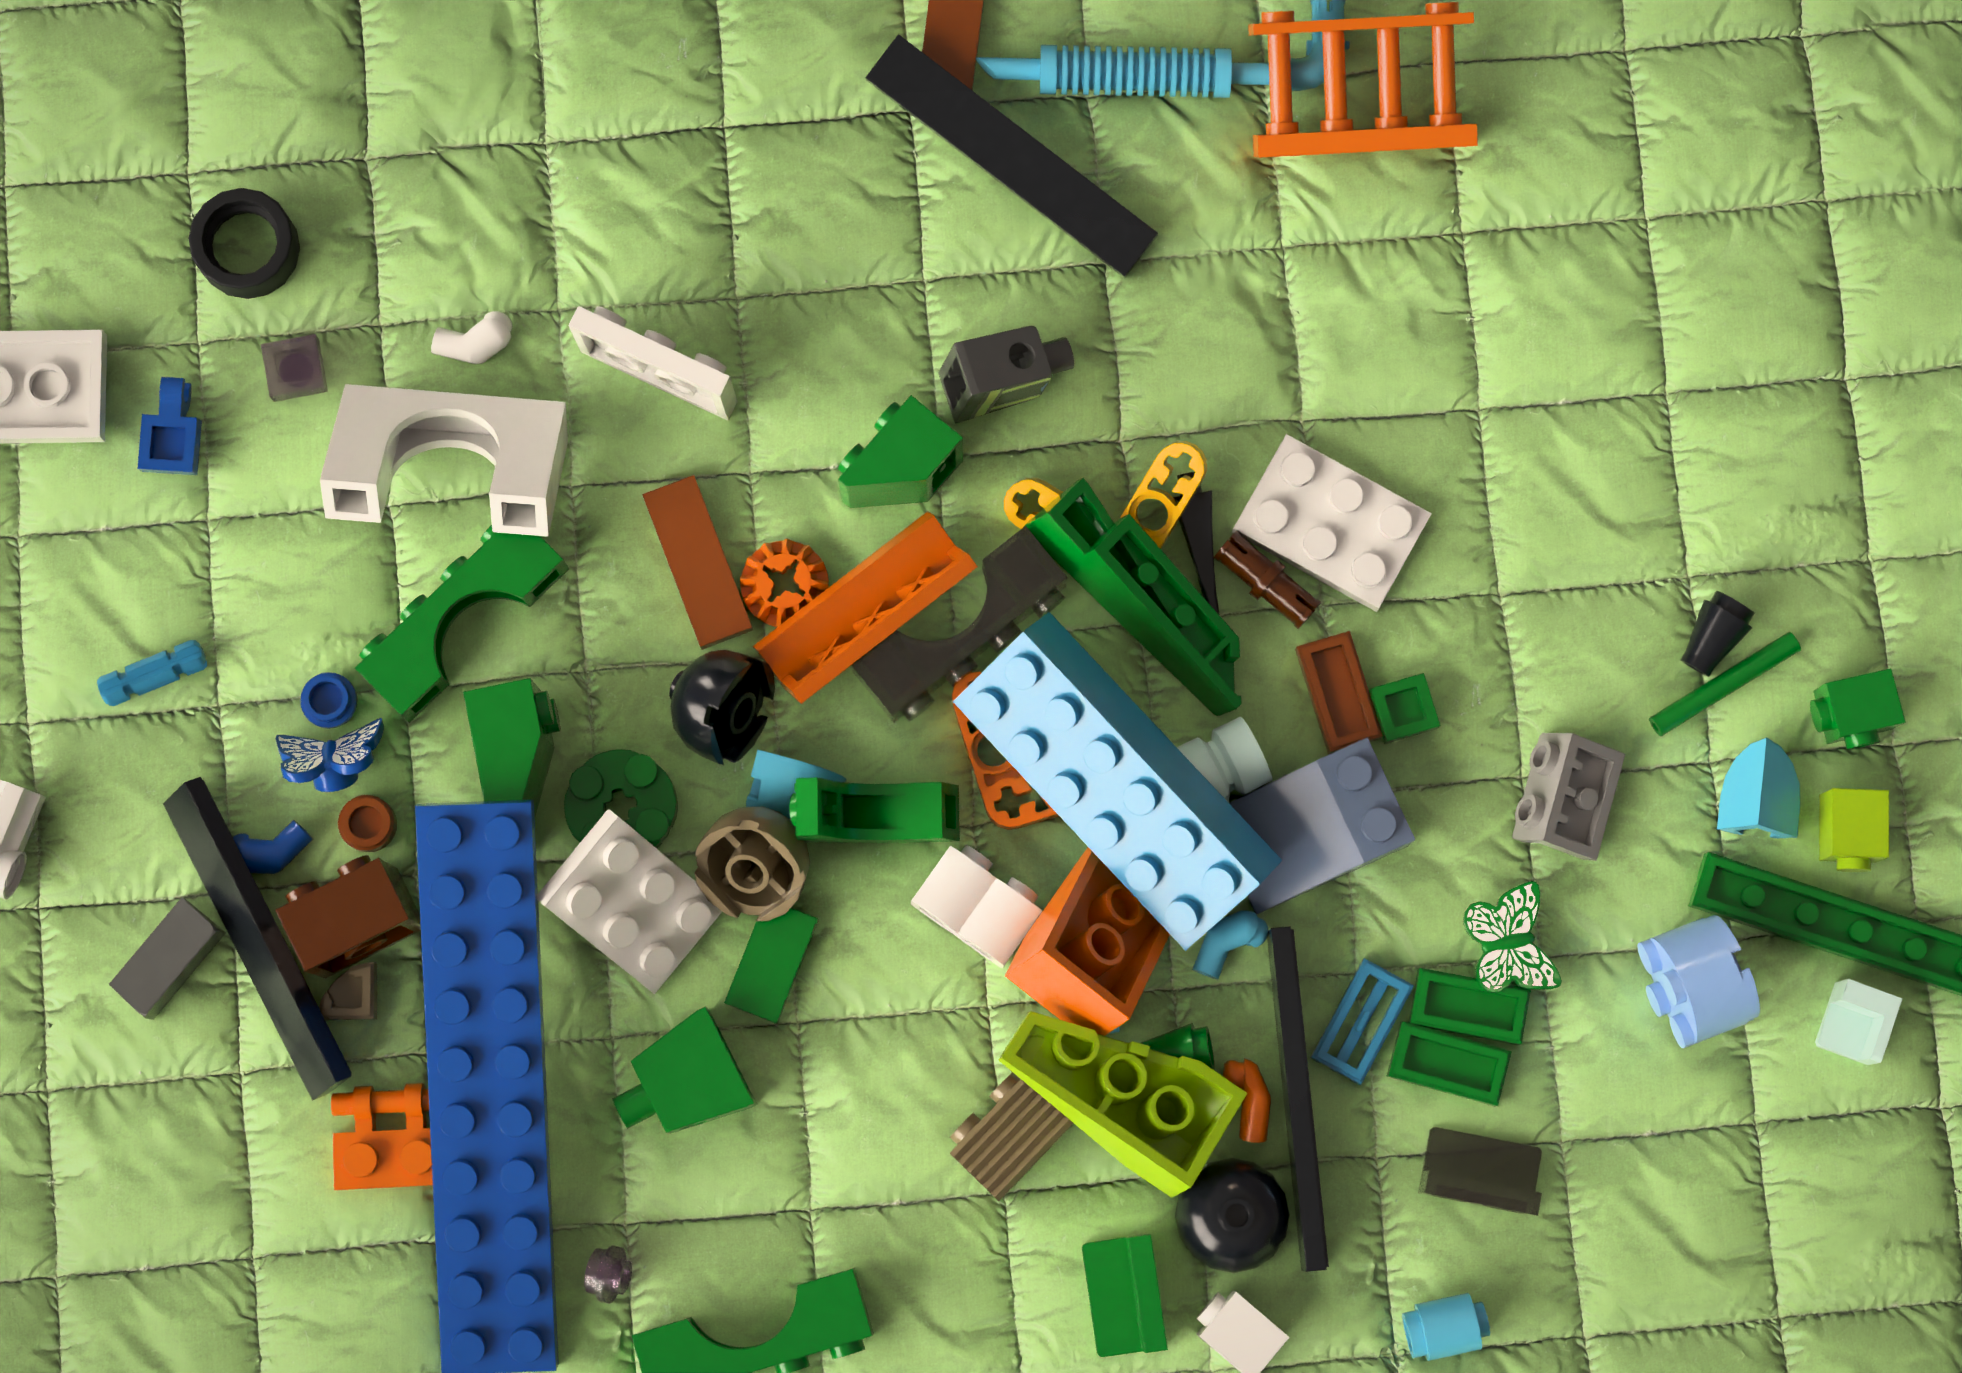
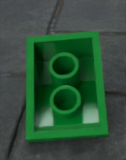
[463,678,561,818]

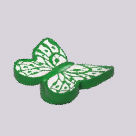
[1463,881,1562,993]

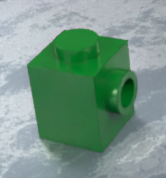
[1810,668,1906,750]

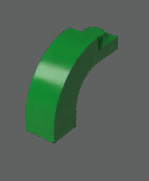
[789,777,960,843]

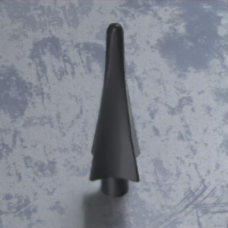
[1173,472,1220,615]

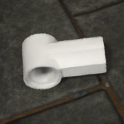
[0,780,46,899]

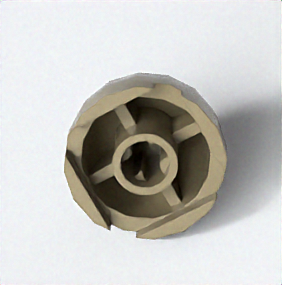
[694,806,810,921]

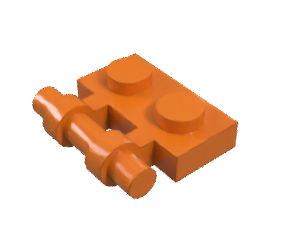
[331,1083,433,1190]

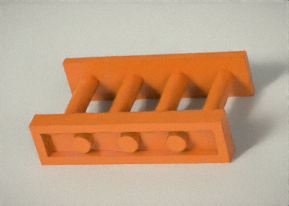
[1248,2,1478,158]

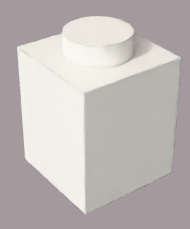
[1196,1290,1290,1373]

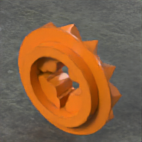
[740,538,829,627]

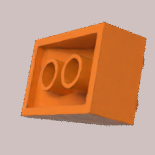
[1005,847,1170,1036]

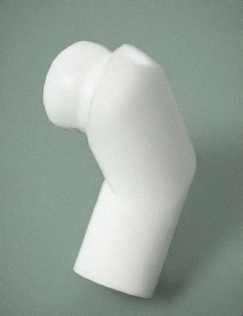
[431,311,512,364]

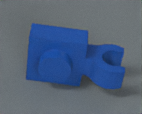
[137,377,202,475]

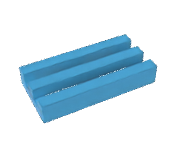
[1310,958,1414,1085]

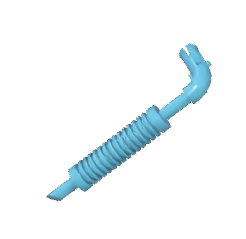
[976,0,1350,98]

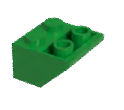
[838,395,963,508]

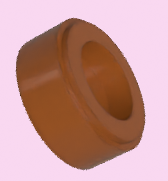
[338,795,397,852]

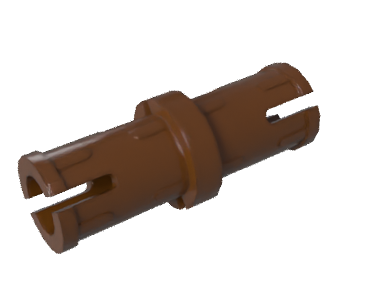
[1214,531,1321,629]

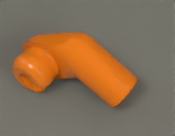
[1223,1058,1271,1143]

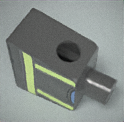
[938,326,1074,424]

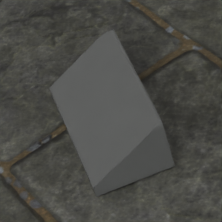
[109,897,226,1020]

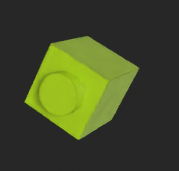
[1819,788,1889,872]

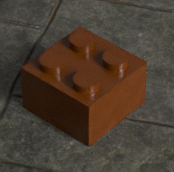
[275,855,421,979]

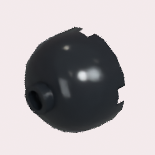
[669,650,775,765]
[1175,1158,1290,1273]

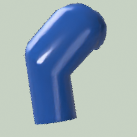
[233,820,313,874]

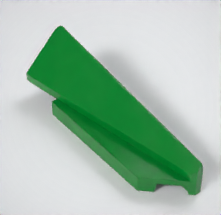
[1024,478,1242,716]

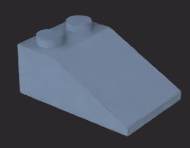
[1229,737,1415,914]

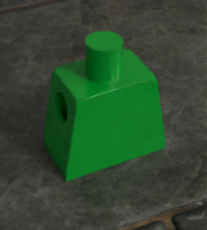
[612,1007,758,1134]

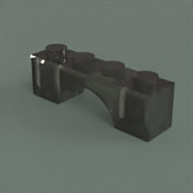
[851,526,1068,723]

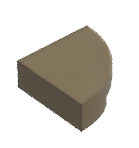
[319,962,377,1021]

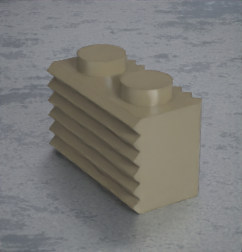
[950,1072,1073,1201]

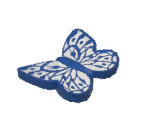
[275,718,384,792]

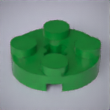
[564,749,678,849]

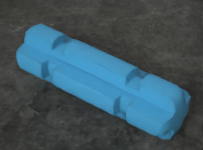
[97,640,207,706]

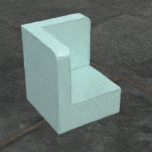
[1815,979,1903,1065]

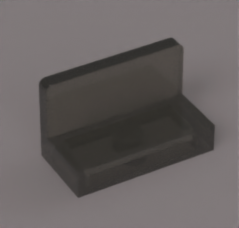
[1418,1127,1542,1216]

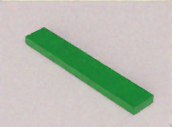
[1688,852,1962,996]

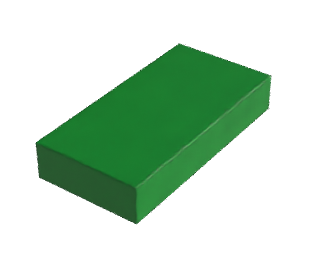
[724,908,818,1024]
[1408,968,1531,1045]
[1386,1021,1512,1107]

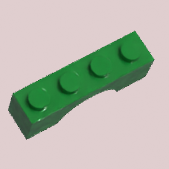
[355,525,569,723]
[631,1268,874,1373]

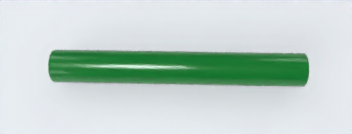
[1649,632,1801,737]

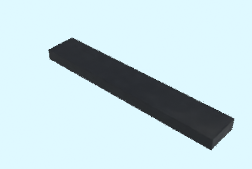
[865,34,1158,278]
[163,777,352,1101]
[1267,926,1329,1272]

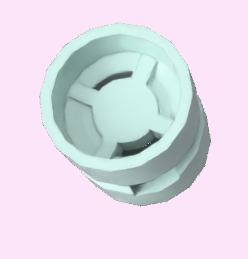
[1177,716,1272,803]

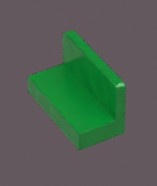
[1082,1234,1168,1357]

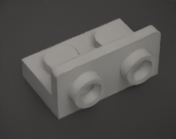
[1513,733,1625,861]

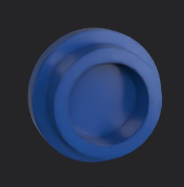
[300,672,358,729]

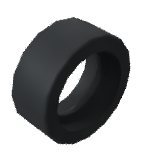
[188,188,300,299]

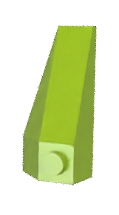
[998,1011,1248,1198]

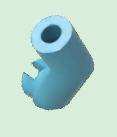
[1192,910,1268,980]

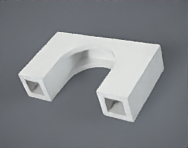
[320,384,568,537]

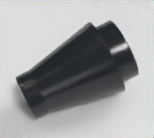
[1680,591,1755,677]

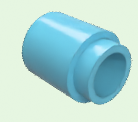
[1402,1293,1490,1361]

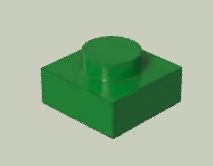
[1369,673,1441,744]

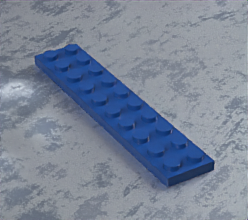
[415,800,559,1373]

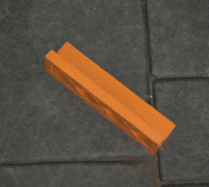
[753,511,978,704]

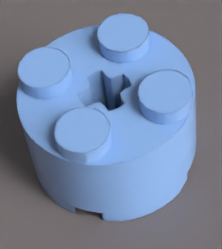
[1637,915,1760,1048]

